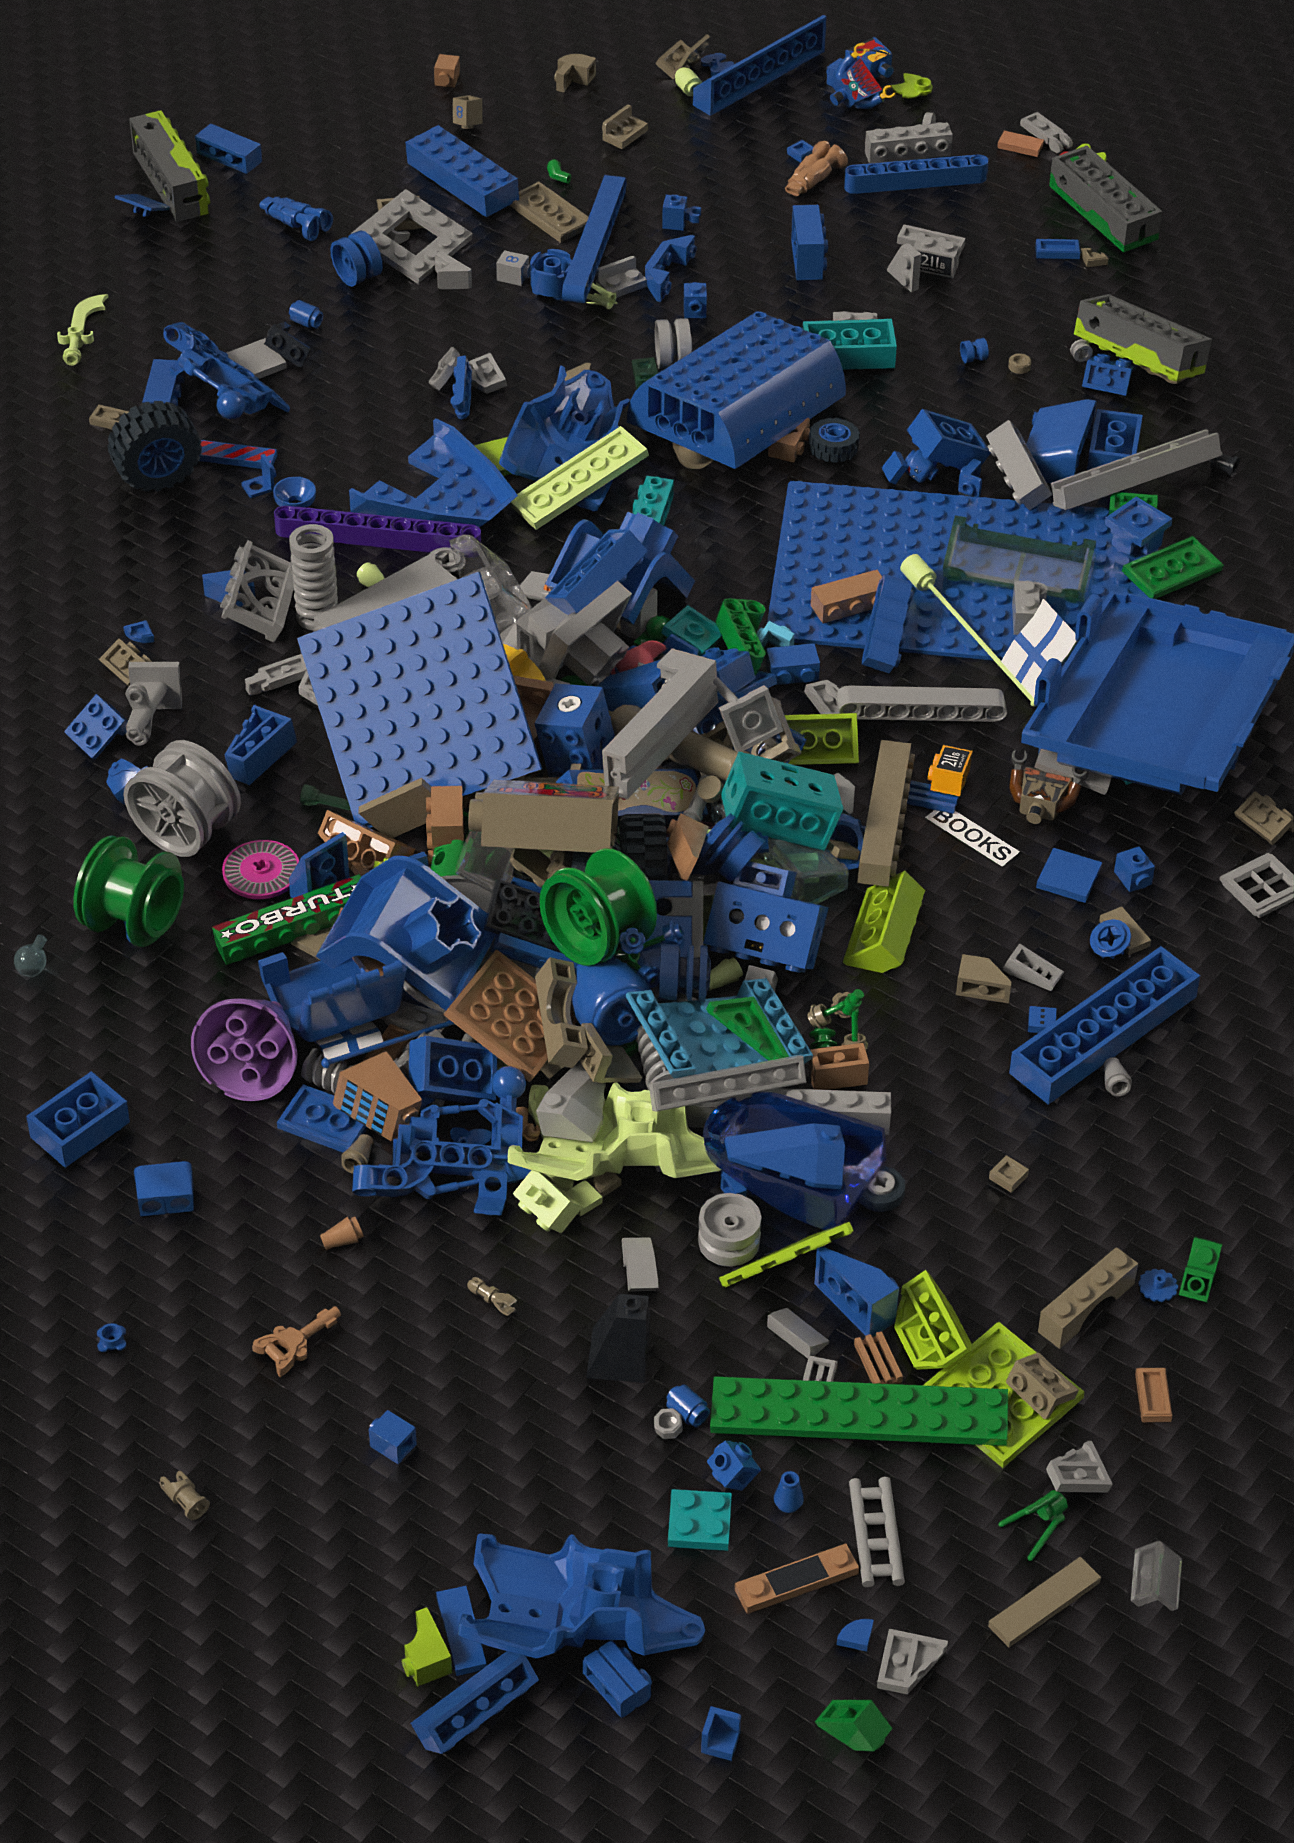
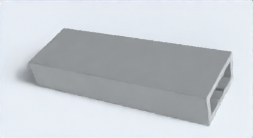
[314,555,457,632]

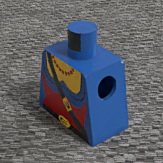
[845,37,894,78]

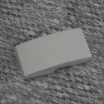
[622,1238,659,1292]

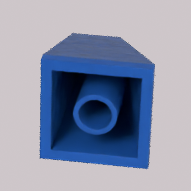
[596,660,666,711]

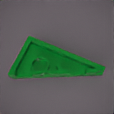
[706,996,789,1061]

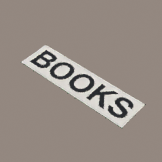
[925,810,1020,866]

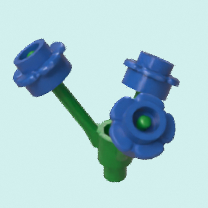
[613,920,685,989]

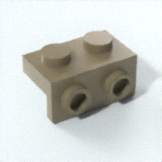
[602,105,648,149]

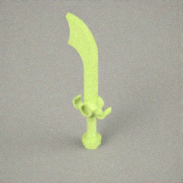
[57,294,108,366]

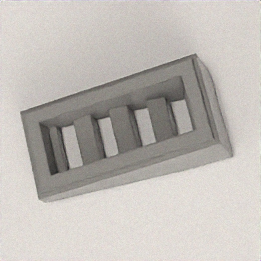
[1003,944,1064,991]

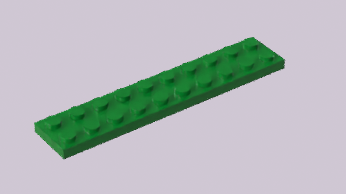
[710,1377,1008,1446]

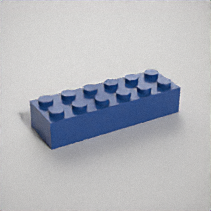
[405,125,519,217]

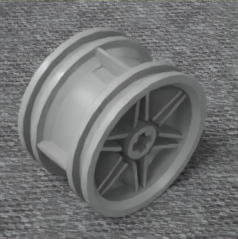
[123,740,241,857]

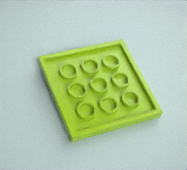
[923,1322,1084,1468]

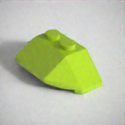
[894,1270,972,1370]

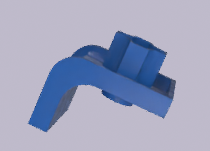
[545,512,695,624]
[316,856,496,1011]

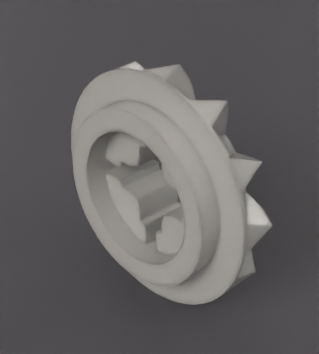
[429,547,465,574]

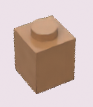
[434,54,460,88]

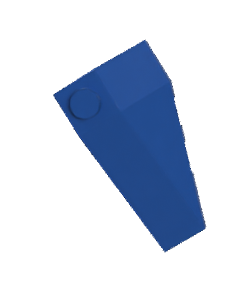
[724,1124,845,1189]

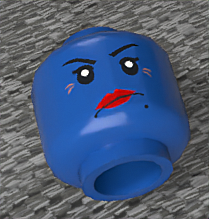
[905,449,939,483]

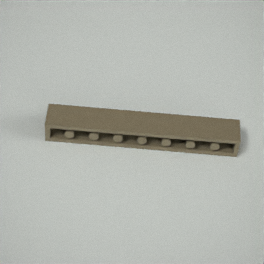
[858,740,915,887]

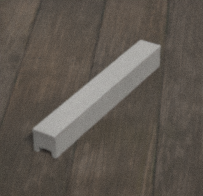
[1051,429,1222,510]

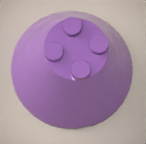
[191,999,297,1101]

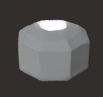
[654,1408,683,1439]

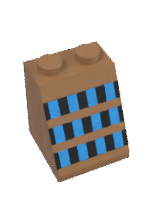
[333,1051,422,1141]

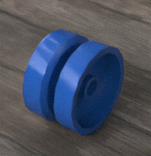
[330,230,383,287]

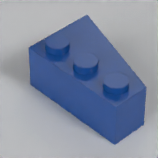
[224,705,297,785]

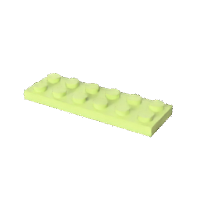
[510,426,649,530]

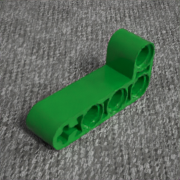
[716,598,765,675]

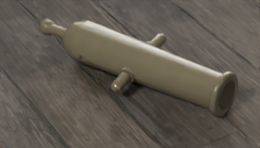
[608,705,750,781]

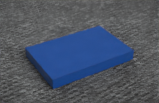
[277,1084,368,1152]

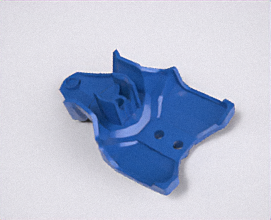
[499,365,631,511]
[458,1534,705,1658]

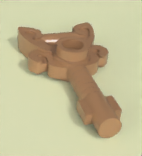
[252,1306,341,1377]

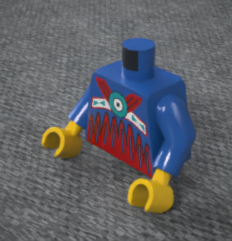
[830,43,896,109]

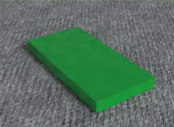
[1122,536,1224,599]

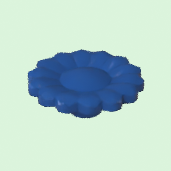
[1138,1269,1178,1302]

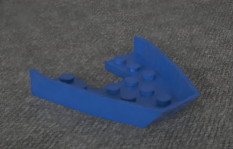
[349,418,518,527]

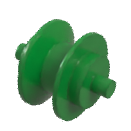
[809,1027,837,1049]

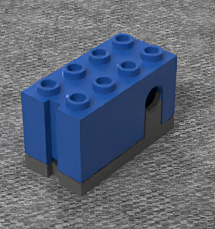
[633,880,703,998]

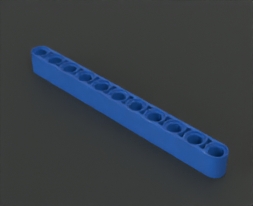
[562,175,627,304]

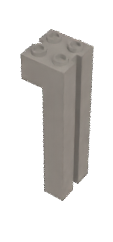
[602,649,718,799]

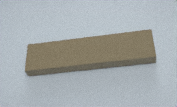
[988,1557,1101,1647]

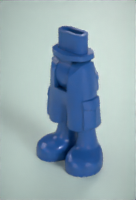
[259,197,333,241]

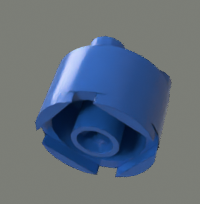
[530,249,572,300]

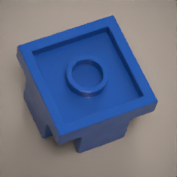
[1105,496,1172,555]

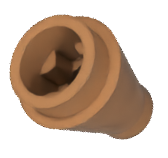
[320,1216,364,1250]

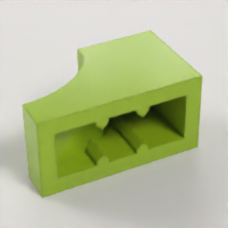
[402,1607,452,1687]

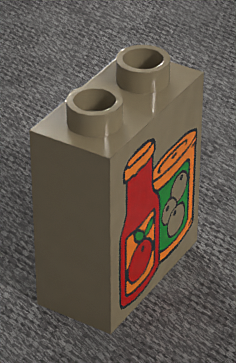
[468,780,619,853]

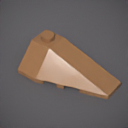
[318,810,415,876]
[666,813,709,881]

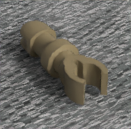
[467,1277,517,1315]

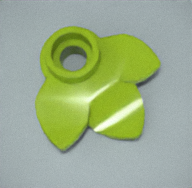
[892,73,933,98]

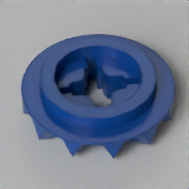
[1090,919,1132,959]

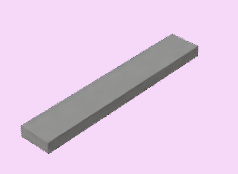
[649,1055,806,1112]

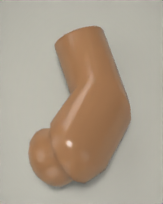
[516,1107,541,1142]

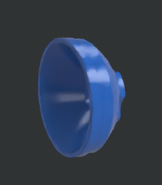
[273,477,316,508]

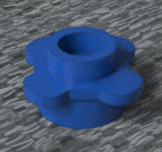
[97,1323,126,1352]

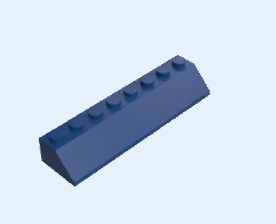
[693,15,826,116]

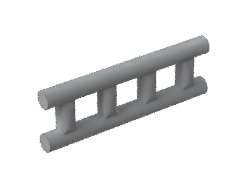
[849,1477,905,1587]

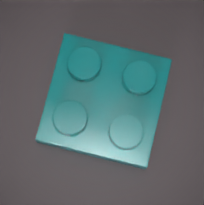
[661,605,723,656]
[668,1489,732,1551]

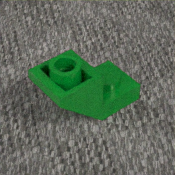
[1179,1237,1223,1302]

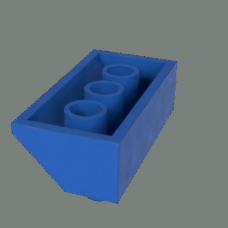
[545,529,648,615]

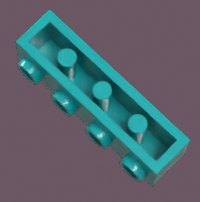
[633,476,674,526]

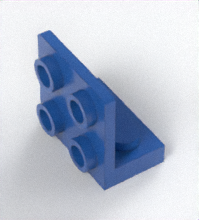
[1082,354,1137,396]
[65,694,128,759]

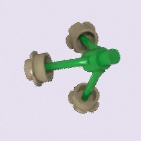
[808,989,868,1050]

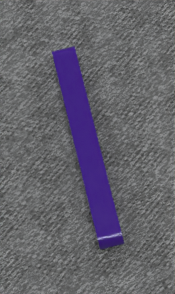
[274,506,481,556]

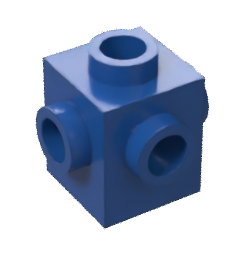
[707,1440,761,1490]

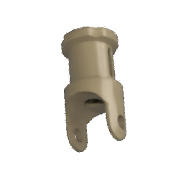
[160,1471,210,1520]

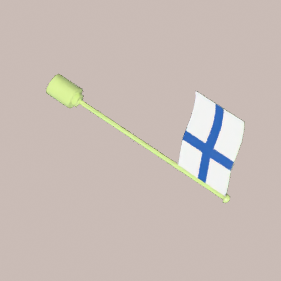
[900,554,1077,707]

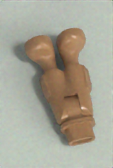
[785,141,848,196]

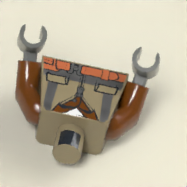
[1009,750,1089,824]

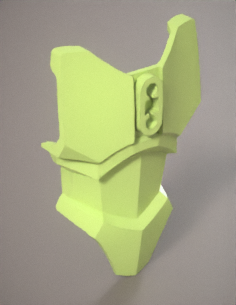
[507,1082,733,1181]

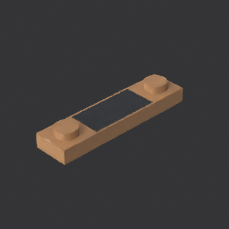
[735,1544,859,1614]

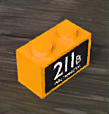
[928,745,973,796]

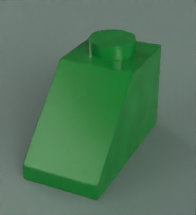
[815,1700,892,1751]

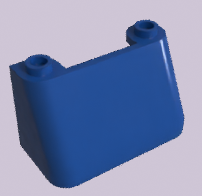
[1026,399,1096,484]

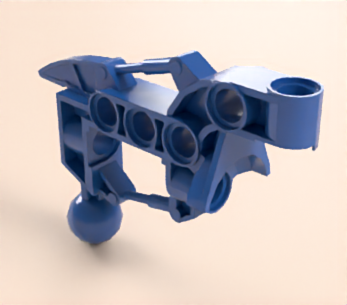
[163,322,290,419]
[352,1066,531,1199]

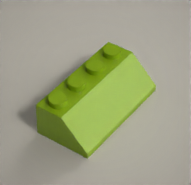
[785,713,859,765]
[843,871,925,973]

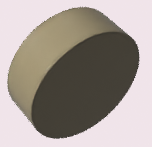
[1008,354,1031,374]
[697,776,724,803]

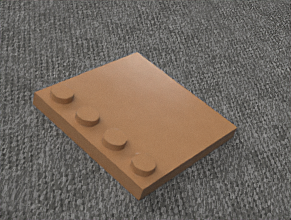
[443,949,578,1082]

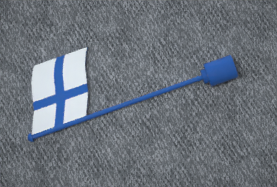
[314,1021,455,1068]

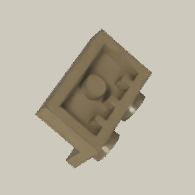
[99,639,152,687]
[1234,791,1294,845]
[1006,1352,1079,1419]

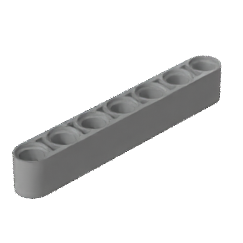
[836,686,1007,722]

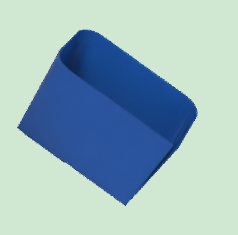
[134,1161,194,1216]

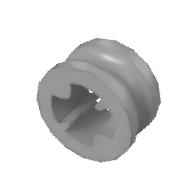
[1070,339,1093,362]

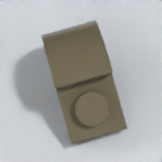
[554,54,596,92]

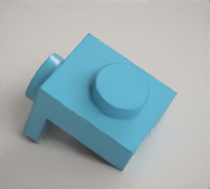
[757,621,794,648]

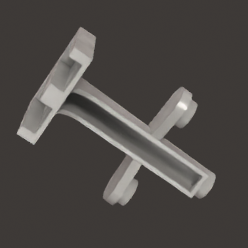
[125,662,183,745]

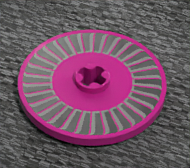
[222,840,299,899]

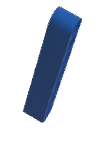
[844,155,989,194]

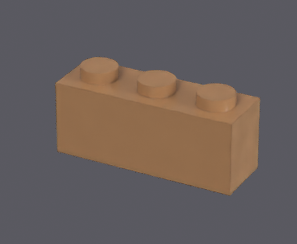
[811,570,882,623]

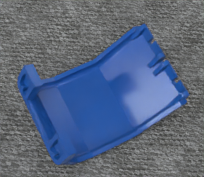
[258,952,407,1042]

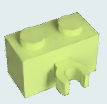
[513,1170,582,1233]

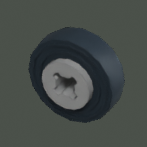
[855,1165,905,1212]

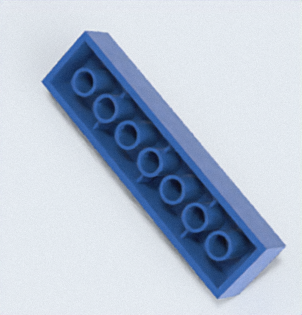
[1009,946,1200,1105]

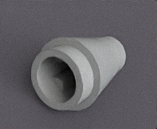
[1104,1057,1132,1096]

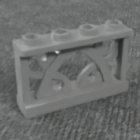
[220,540,294,642]

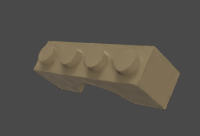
[535,957,588,1068]
[1038,1247,1138,1349]

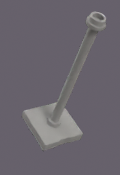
[701,656,783,753]

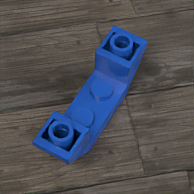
[645,235,697,302]

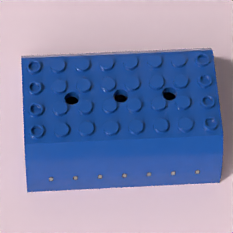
[626,311,846,469]

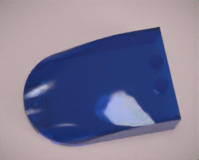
[703,1092,886,1230]

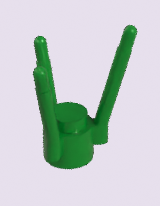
[999,1490,1068,1561]

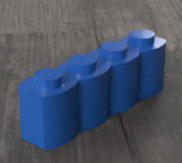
[862,574,914,673]

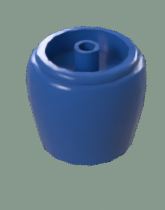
[571,956,655,1046]

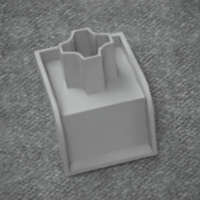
[500,581,632,686]

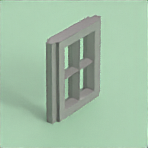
[1220,853,1294,918]

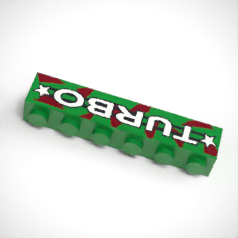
[212,874,361,965]

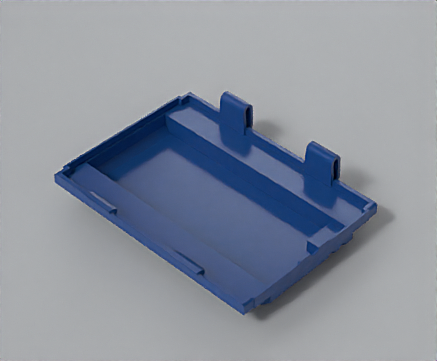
[1021,591,1294,795]

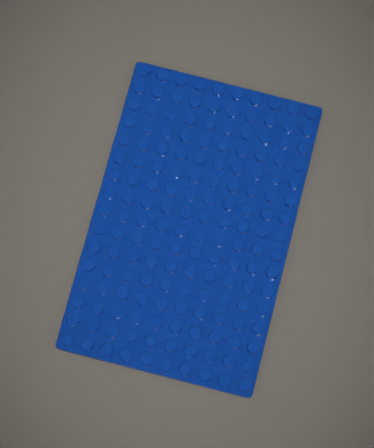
[767,481,1158,662]

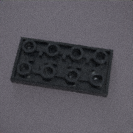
[483,879,563,954]

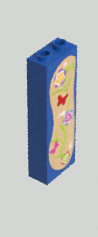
[556,769,708,827]

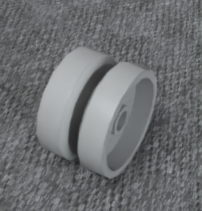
[655,318,692,370]
[698,1193,762,1267]

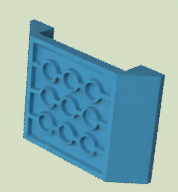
[626,978,813,1078]

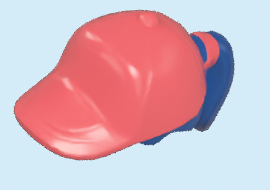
[609,640,666,676]

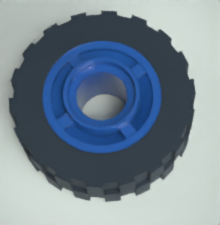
[808,418,860,462]

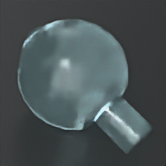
[14,935,47,976]

